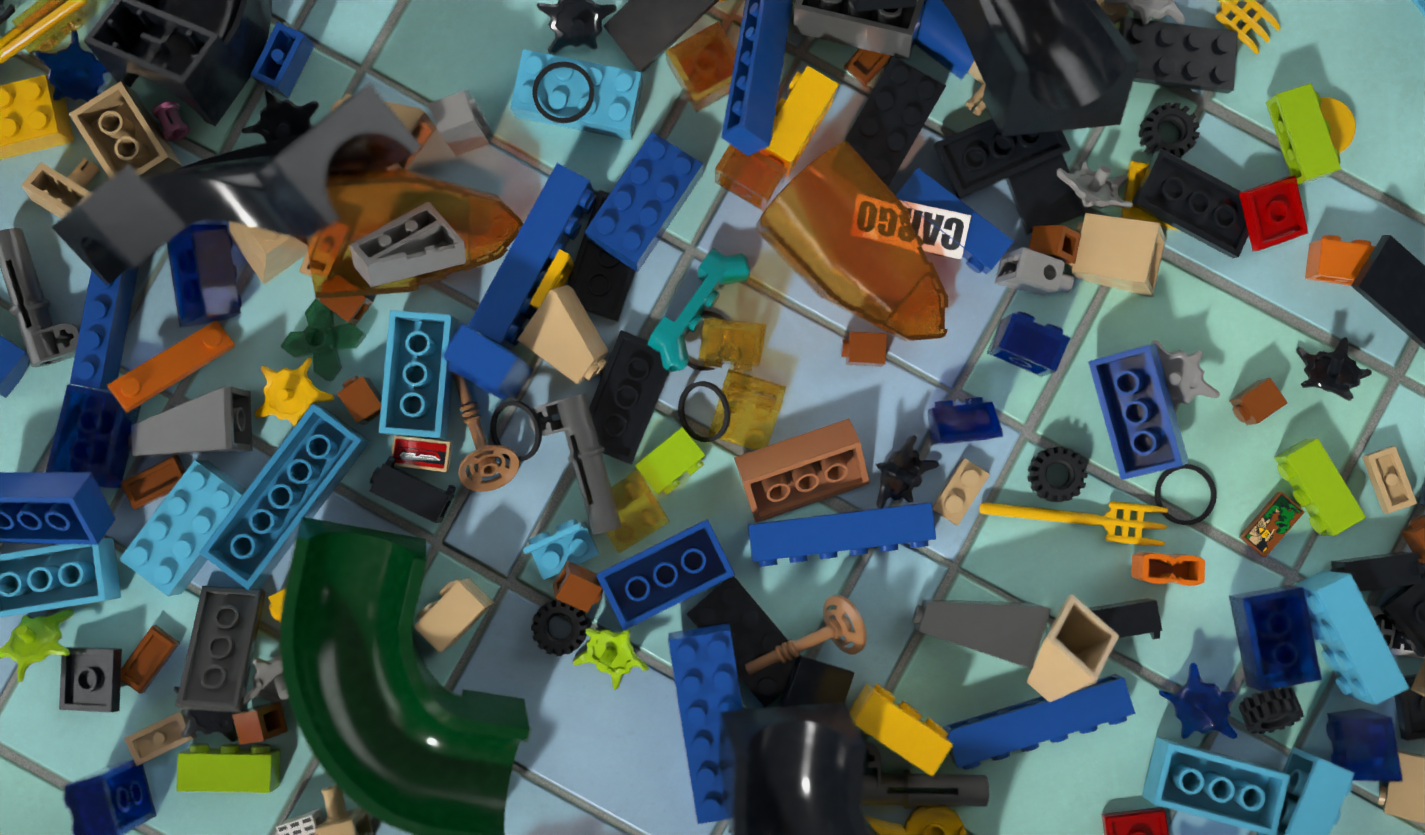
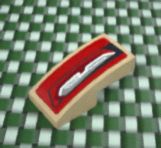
[391,435,453,472]

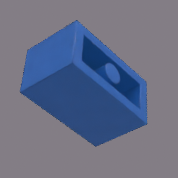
[250,22,314,99]

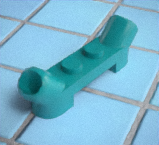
[647,249,750,372]

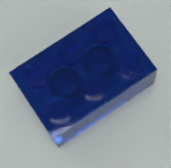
[45,384,141,488]
[1229,585,1322,691]
[64,759,157,835]

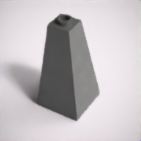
[128,386,253,457]
[912,599,1051,669]

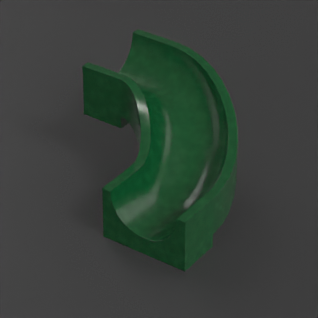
[280,517,530,835]

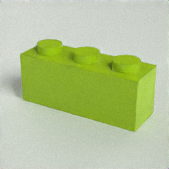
[1265,83,1341,185]
[1274,438,1366,536]
[176,743,281,793]

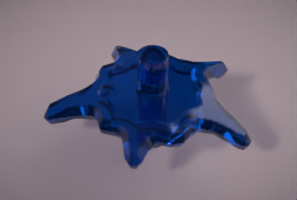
[34,30,108,102]
[1159,663,1238,739]

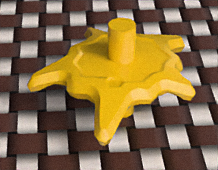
[254,357,334,427]

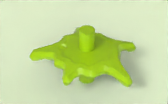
[0,609,74,682]
[572,627,649,690]

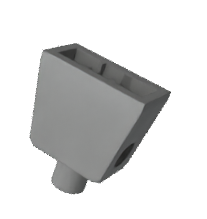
[994,247,1074,295]

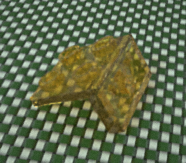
[11,0,87,54]
[709,369,786,450]
[606,470,671,553]

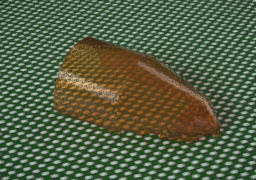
[756,141,948,341]
[306,168,524,299]

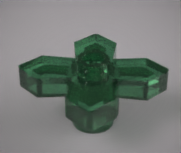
[281,299,366,382]

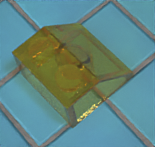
[697,318,766,371]

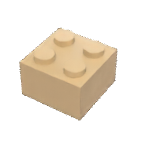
[413,578,494,653]

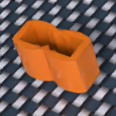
[1131,552,1205,586]

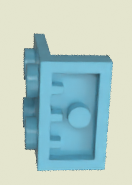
[523,519,600,580]

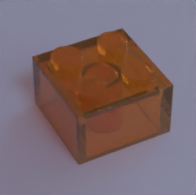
[666,21,736,112]
[715,144,787,213]

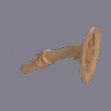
[452,372,519,492]
[745,595,867,675]

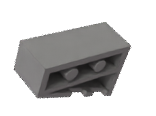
[428,89,491,156]
[350,201,466,287]

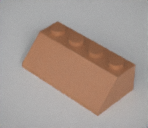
[734,419,870,523]

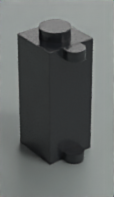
[369,456,456,523]
[1330,552,1425,592]
[1088,598,1162,640]

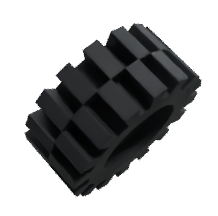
[1138,102,1200,158]
[1027,447,1088,502]
[531,599,588,656]
[1238,687,1304,734]

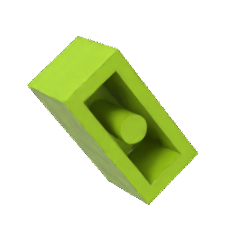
[635,427,705,495]

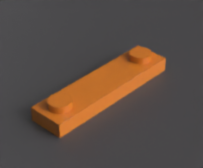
[107,320,235,413]

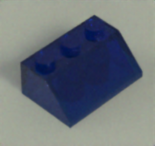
[167,224,242,327]

